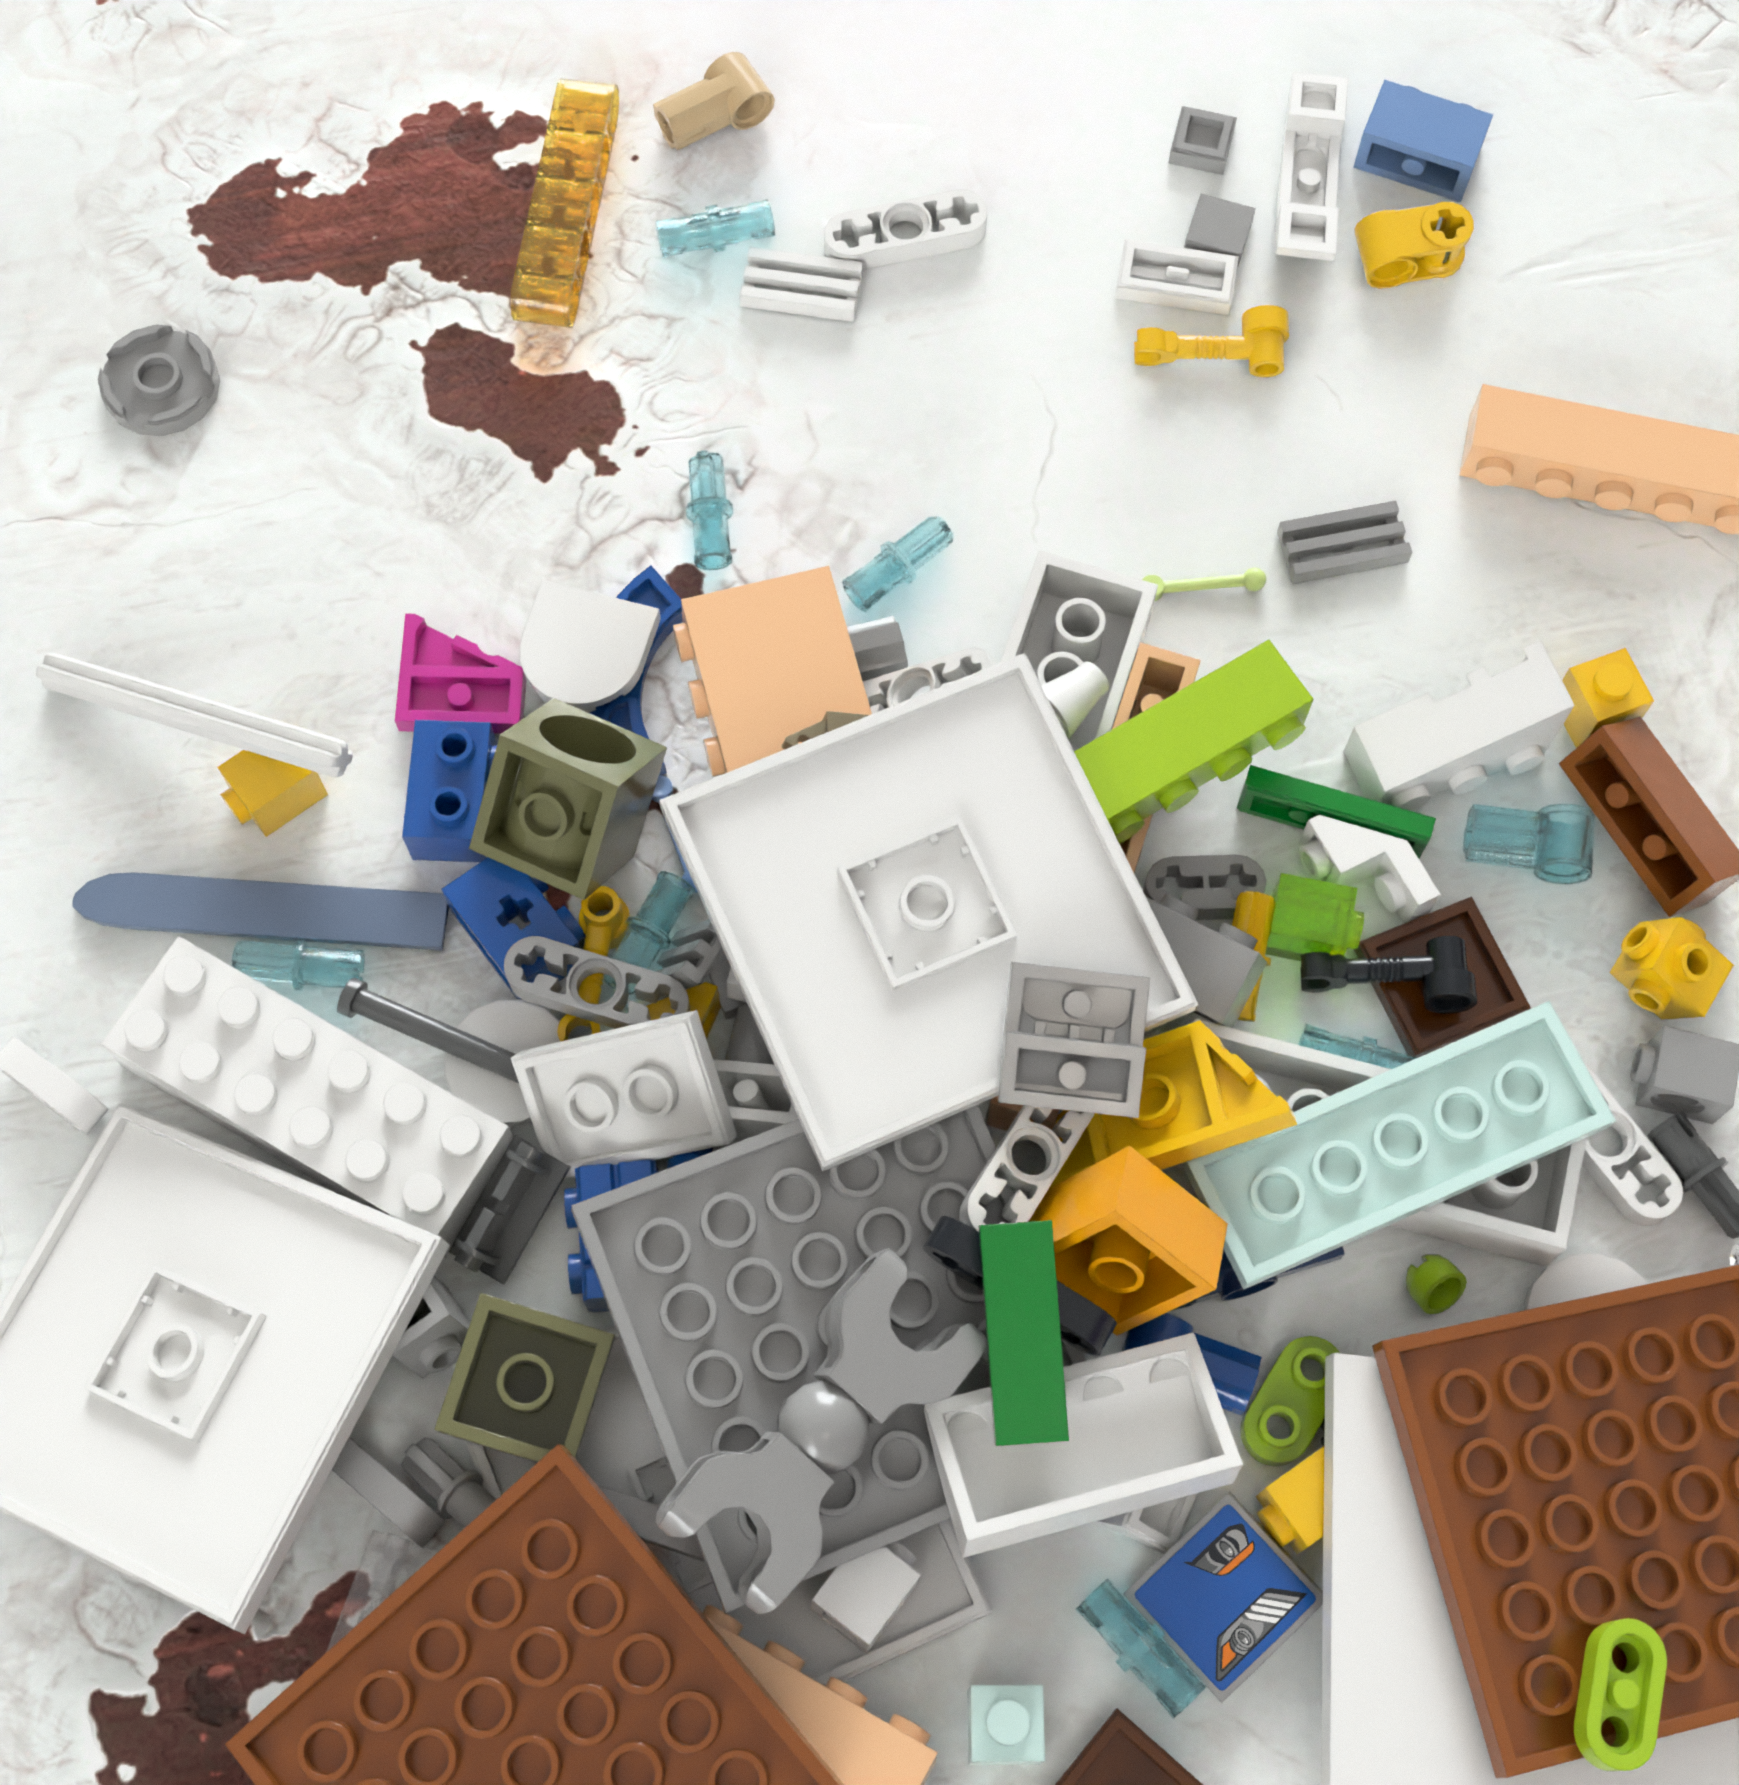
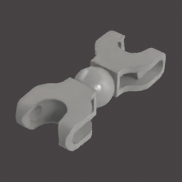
[656,1248,987,1614]

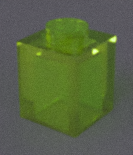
[1266,873,1364,961]

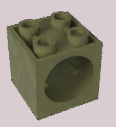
[469,698,667,900]

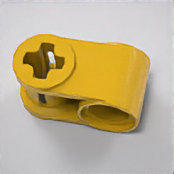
[1354,202,1474,289]

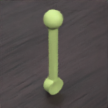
[1142,567,1266,601]

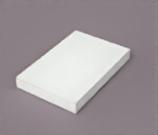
[511,1010,737,1178]

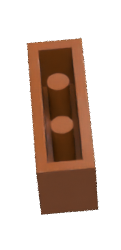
[1558,716,1739,918]

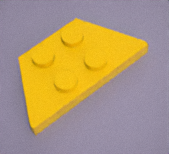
[1049,1020,1297,1188]

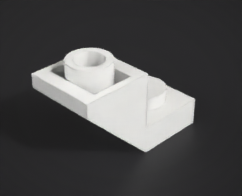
[1298,815,1441,923]

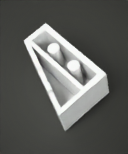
[1343,640,1575,811]

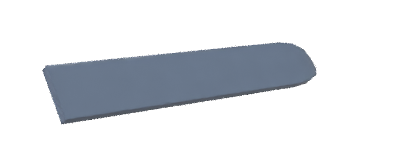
[72,872,449,951]

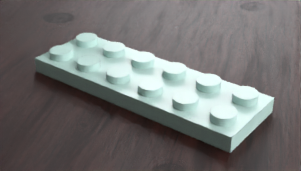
[1182,1001,1616,1290]

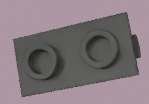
[449,1135,571,1285]

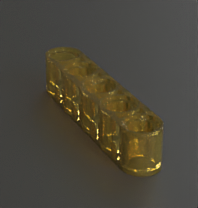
[511,78,619,328]

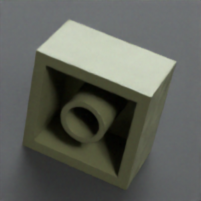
[434,1292,615,1463]

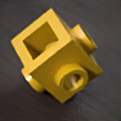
[1609,917,1734,1020]

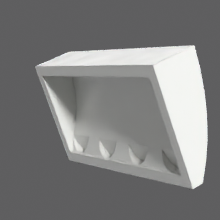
[924,1332,1243,1558]

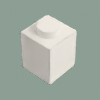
[810,1541,921,1654]

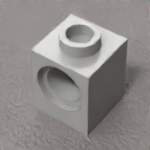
[1630,1025,1739,1124]

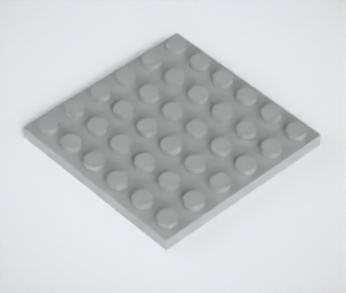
[571,1105,1086,1613]

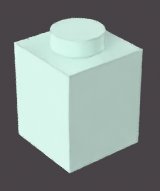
[967,1685,1045,1765]

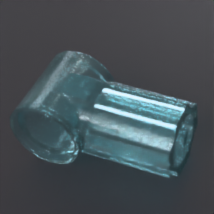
[1463,804,1595,884]

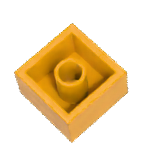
[1028,1145,1228,1336]

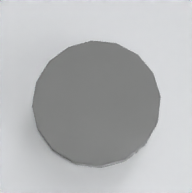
[97,325,220,436]

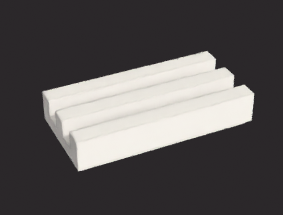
[1115,239,1239,316]
[739,247,863,322]

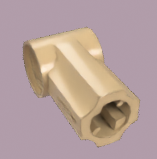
[653,52,775,150]

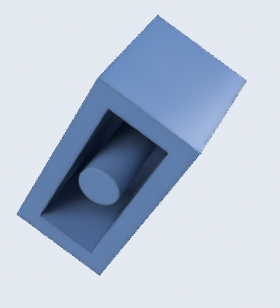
[1353,79,1494,203]

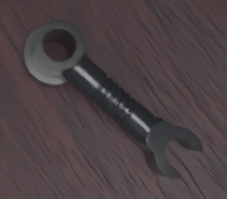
[1300,936,1477,1014]

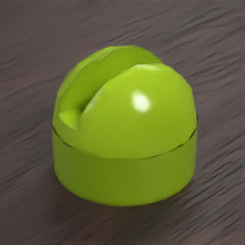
[1406,1254,1467,1314]

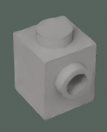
[392,1276,470,1378]

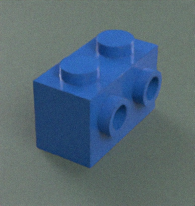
[402,720,497,862]

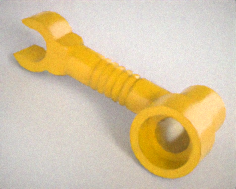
[1134,305,1289,377]
[557,886,632,1041]

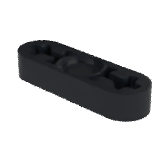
[923,1216,1117,1356]

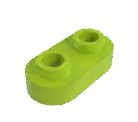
[1240,1336,1340,1466]
[1574,1618,1667,1771]

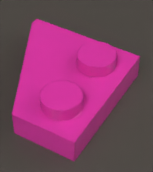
[395,613,527,734]

